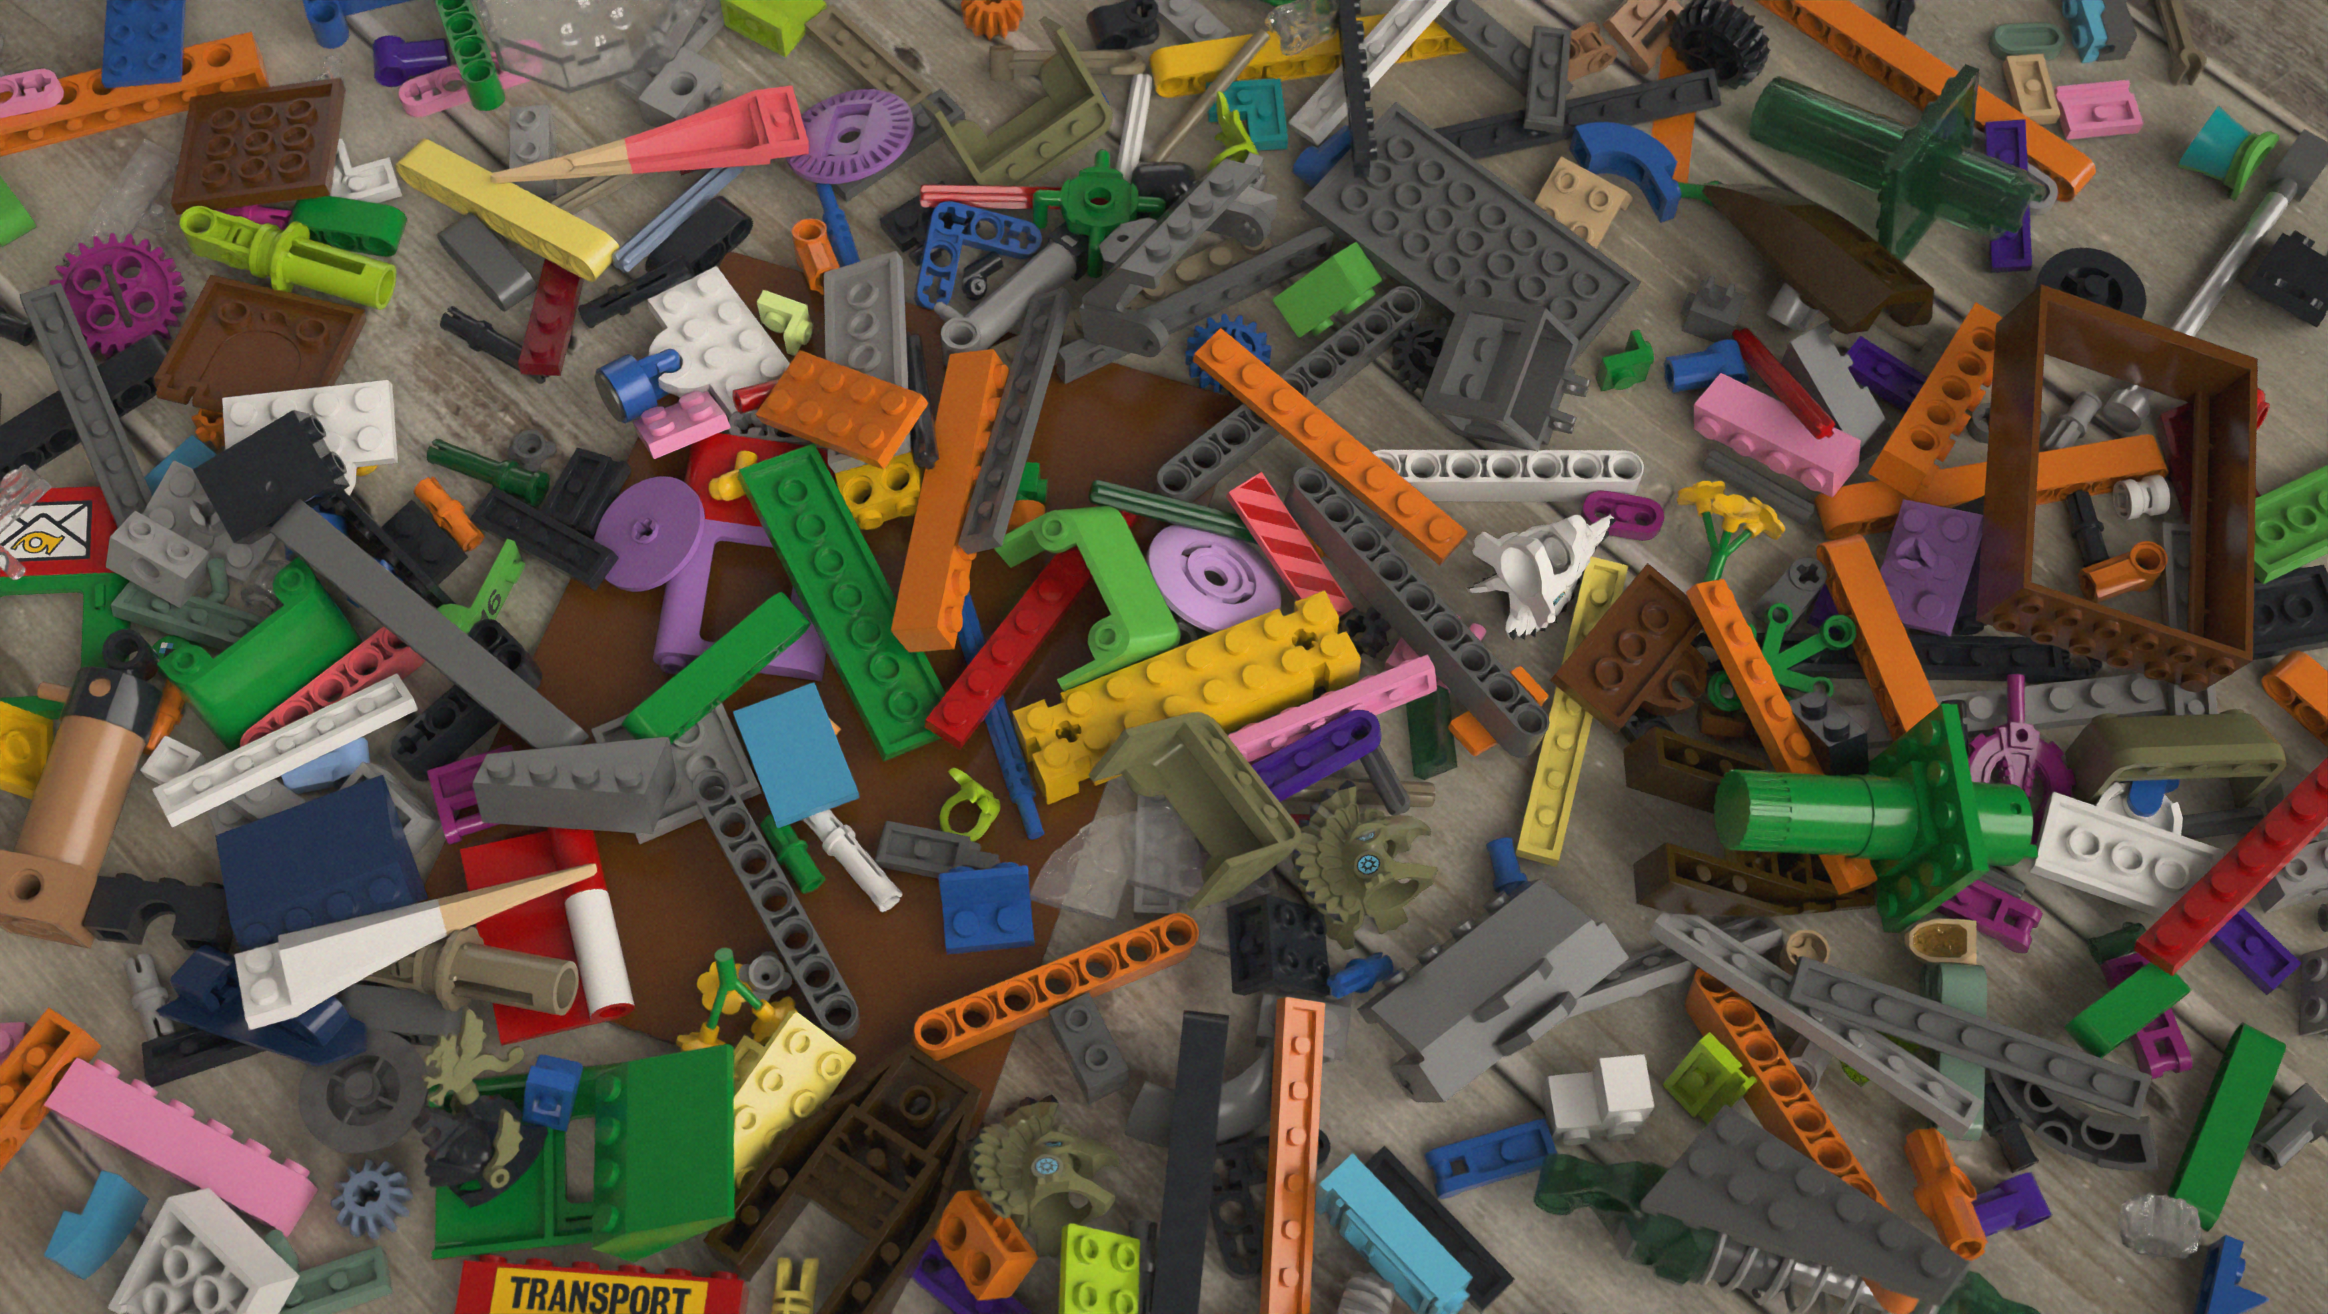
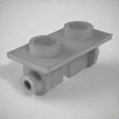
[2300,947,2328,1040]

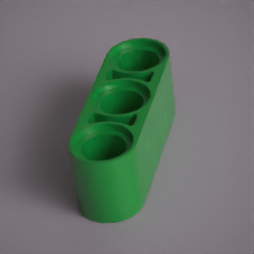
[286,196,407,257]
[2064,962,2192,1058]

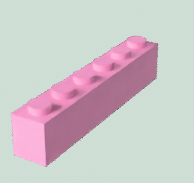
[44,1058,318,1238]

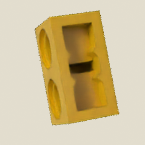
[835,447,925,530]

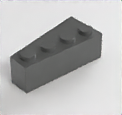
[472,737,677,834]

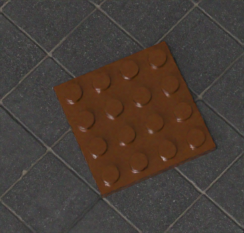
[171,78,346,215]

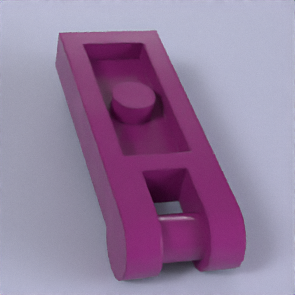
[1934,879,2043,954]
[2100,953,2193,1080]

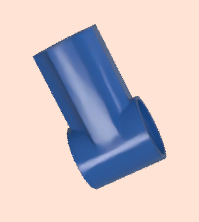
[1292,125,1351,189]
[1664,339,1749,393]

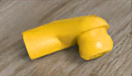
[709,451,757,501]

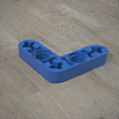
[914,201,1042,310]

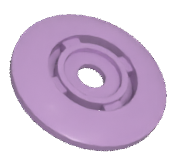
[1146,524,1281,633]

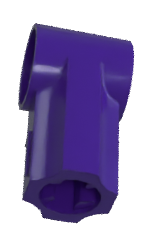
[373,36,451,87]
[1972,1172,2052,1237]

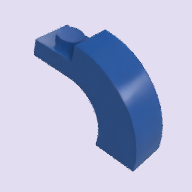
[1569,122,1681,223]

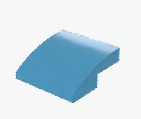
[44,1170,149,1280]

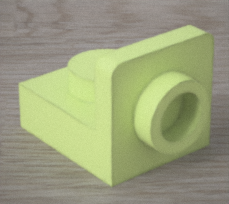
[757,290,813,356]

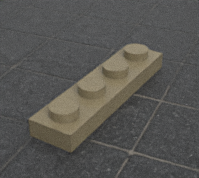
[805,4,933,109]

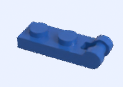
[1424,1118,1560,1199]

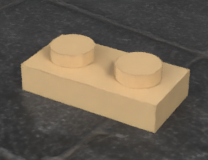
[2002,54,2060,125]

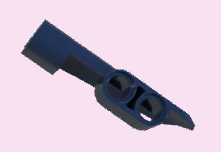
[156,945,367,1067]

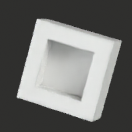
[140,735,206,785]

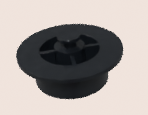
[2035,248,2147,319]

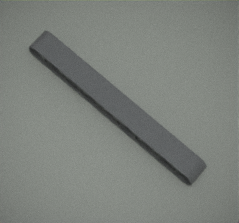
[1153,286,1422,503]
[1284,466,1550,758]
[269,499,589,749]

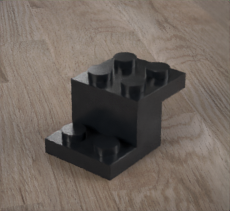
[2246,230,2328,328]

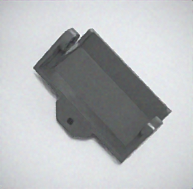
[1079,159,1271,357]
[1357,879,1629,1103]

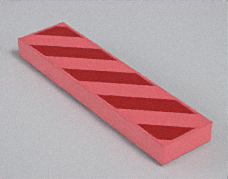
[1226,472,1354,618]

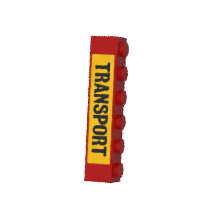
[454,1255,749,1314]

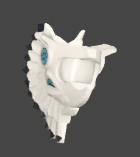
[1466,514,1616,640]

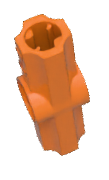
[1903,1127,1988,1261]

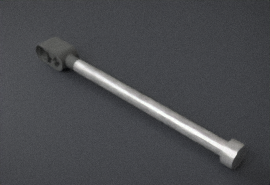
[2103,129,2328,432]

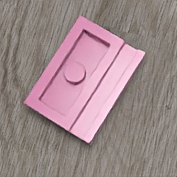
[2054,80,2144,140]

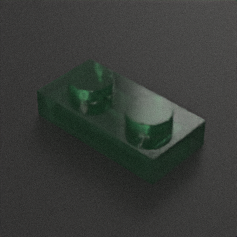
[1406,685,1458,780]

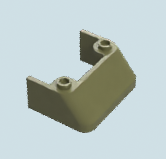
[919,16,1113,186]
[2065,709,2287,809]
[1088,712,1302,912]

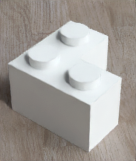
[1541,1054,1654,1145]

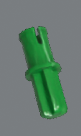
[760,814,825,894]

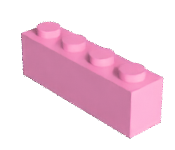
[1694,373,1861,498]

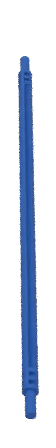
[816,183,1044,839]

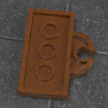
[1550,563,1709,734]

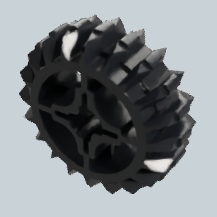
[1669,0,1771,90]

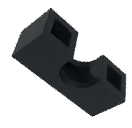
[84,873,234,953]

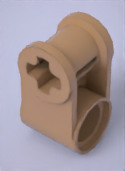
[1567,22,1617,82]

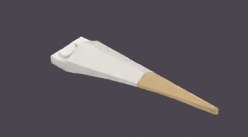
[234,863,597,1030]

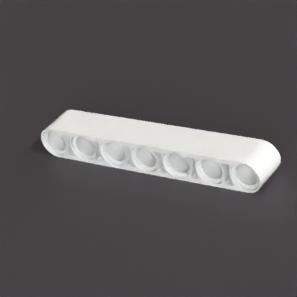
[1372,450,1644,502]

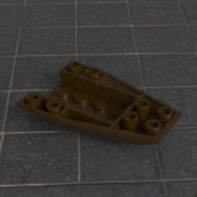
[1702,183,1934,334]

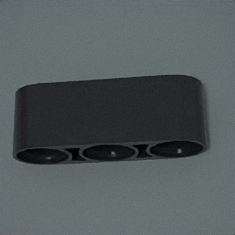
[645,195,753,285]

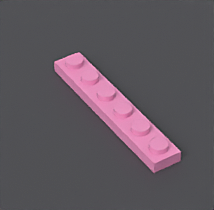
[1227,654,1437,765]

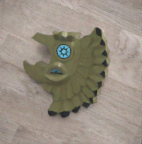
[1291,780,1438,950]
[969,1094,1120,1258]

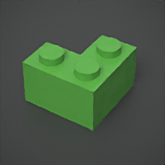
[1272,242,1383,338]

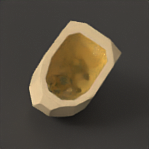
[1904,918,1977,965]

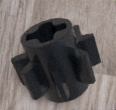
[1339,607,1392,659]

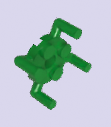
[1032,149,1166,278]

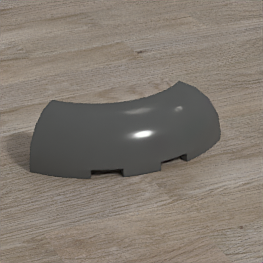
[1125,1044,1274,1148]
[1990,1070,2158,1171]

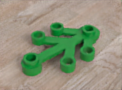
[1706,603,1856,712]

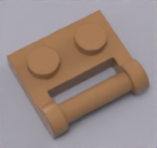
[1602,0,1683,74]

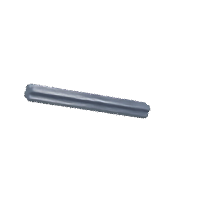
[612,166,745,272]

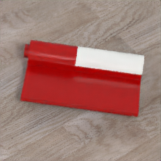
[460,827,635,1046]

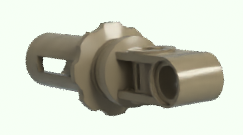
[361,926,579,1015]

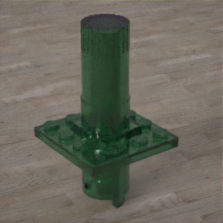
[1749,64,2046,262]

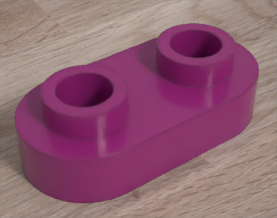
[1581,490,1664,541]

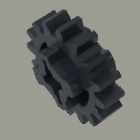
[1391,317,1450,397]

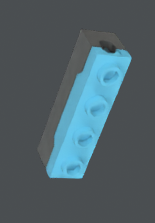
[2062,0,2137,63]

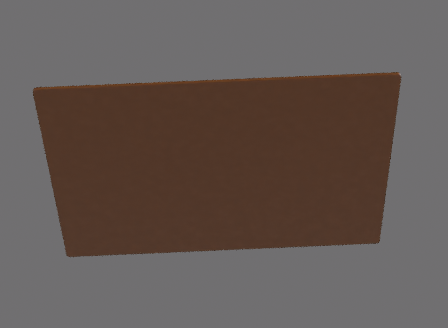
[415,252,1244,1142]

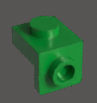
[1596,329,1654,392]

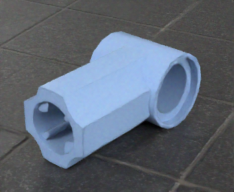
[281,737,370,794]

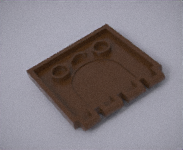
[154,275,366,413]

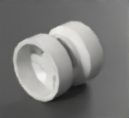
[2113,474,2170,521]

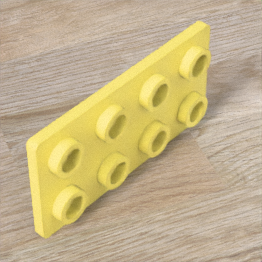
[734,1010,856,1198]

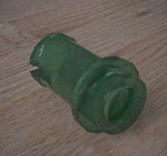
[2088,921,2147,965]

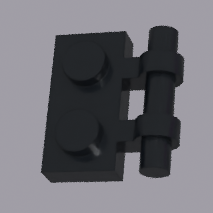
[880,180,981,266]

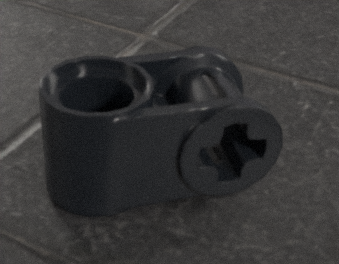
[1086,0,1160,50]

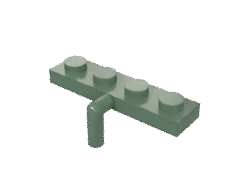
[111,558,266,651]
[265,1230,393,1314]

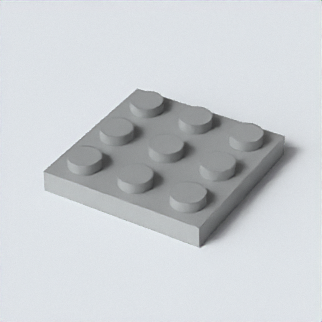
[591,703,761,844]

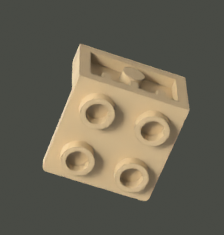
[1534,156,1633,249]

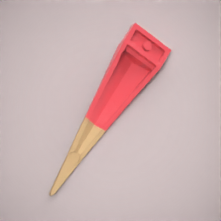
[491,86,809,183]

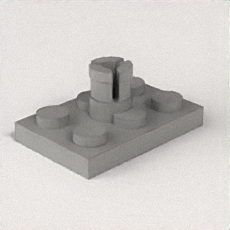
[142,460,278,588]

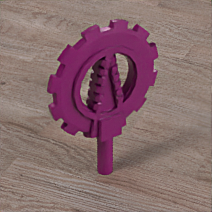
[1967,674,2076,845]

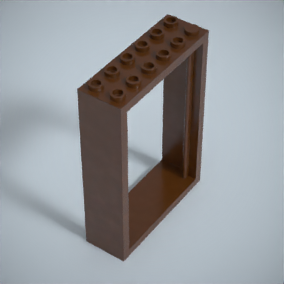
[1976,284,2258,692]

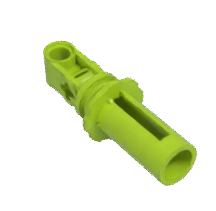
[179,206,396,310]

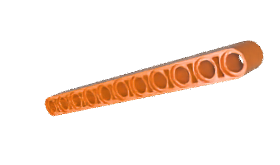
[1754,0,2096,202]

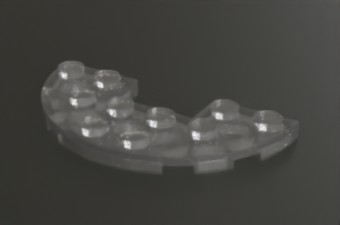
[1030,806,1282,957]

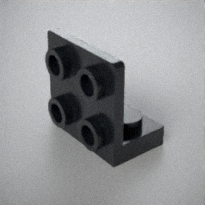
[1226,894,1331,998]

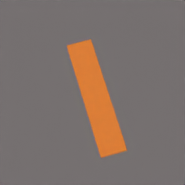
[1651,18,1696,183]

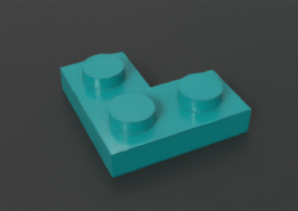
[1205,78,1288,151]

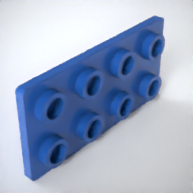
[102,0,186,88]

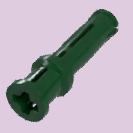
[427,438,550,507]

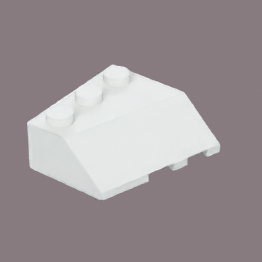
[108,1188,300,1314]

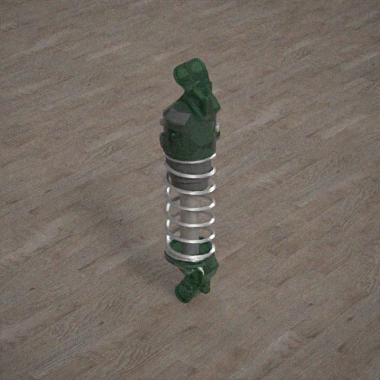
[1533,1154,2041,1314]

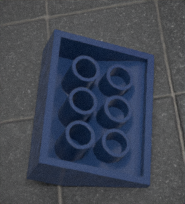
[215,775,428,952]

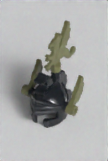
[411,1006,548,1208]

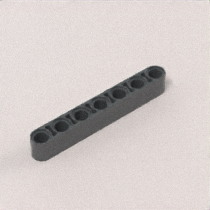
[692,768,860,1042]

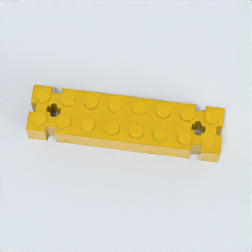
[1012,590,1361,805]

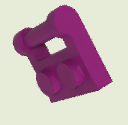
[427,744,515,845]

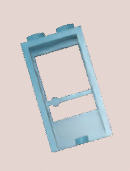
[1315,1153,1472,1314]

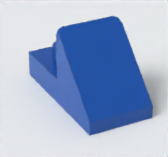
[522,1054,583,1132]
[2193,1235,2269,1314]

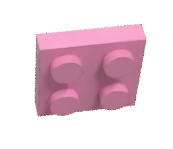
[633,391,731,459]

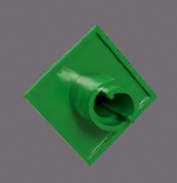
[1714,704,2039,933]

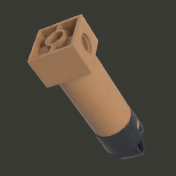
[0,629,165,949]

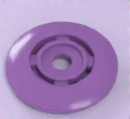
[786,89,915,184]

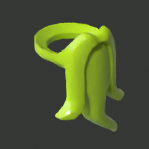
[1206,91,1260,173]
[939,768,1001,842]

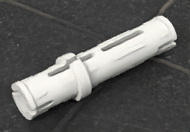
[802,809,902,912]

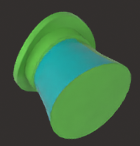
[2178,106,2279,201]

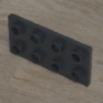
[330,490,468,608]

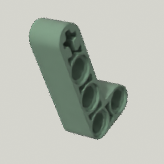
[1919,962,1987,1141]

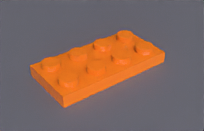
[755,350,929,470]

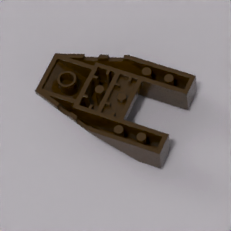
[1623,726,1875,917]
[703,1043,982,1314]

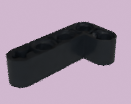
[390,619,542,782]

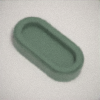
[1988,23,2065,61]

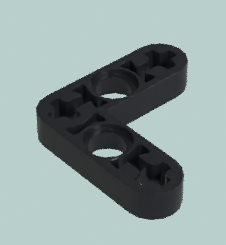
[1209,1129,1331,1280]

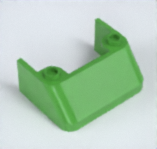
[994,506,1181,691]

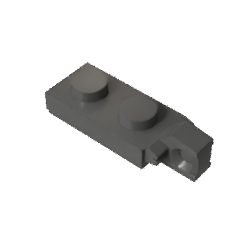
[875,821,1000,879]

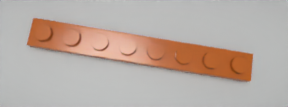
[1193,328,1468,566]
[1686,579,1878,895]
[1260,997,1325,1314]

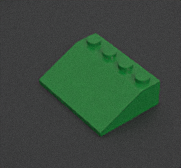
[592,1044,735,1263]

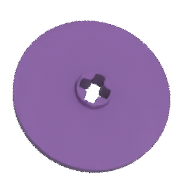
[594,476,705,592]

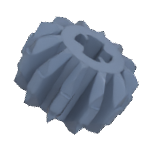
[330,1159,413,1240]

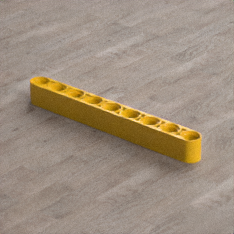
[1149,13,1469,98]

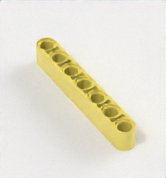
[395,138,619,282]

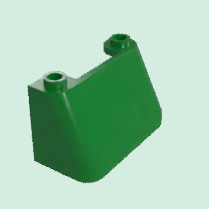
[157,556,363,752]

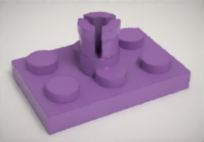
[1880,499,1983,637]

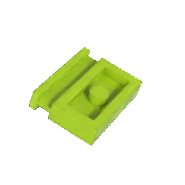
[1662,1032,1757,1128]

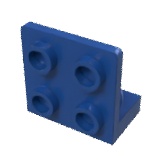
[938,862,1035,954]

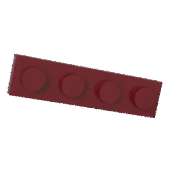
[518,259,584,376]

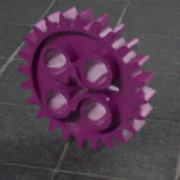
[50,233,187,360]

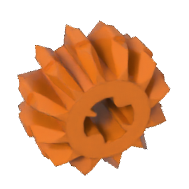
[961,0,1024,41]

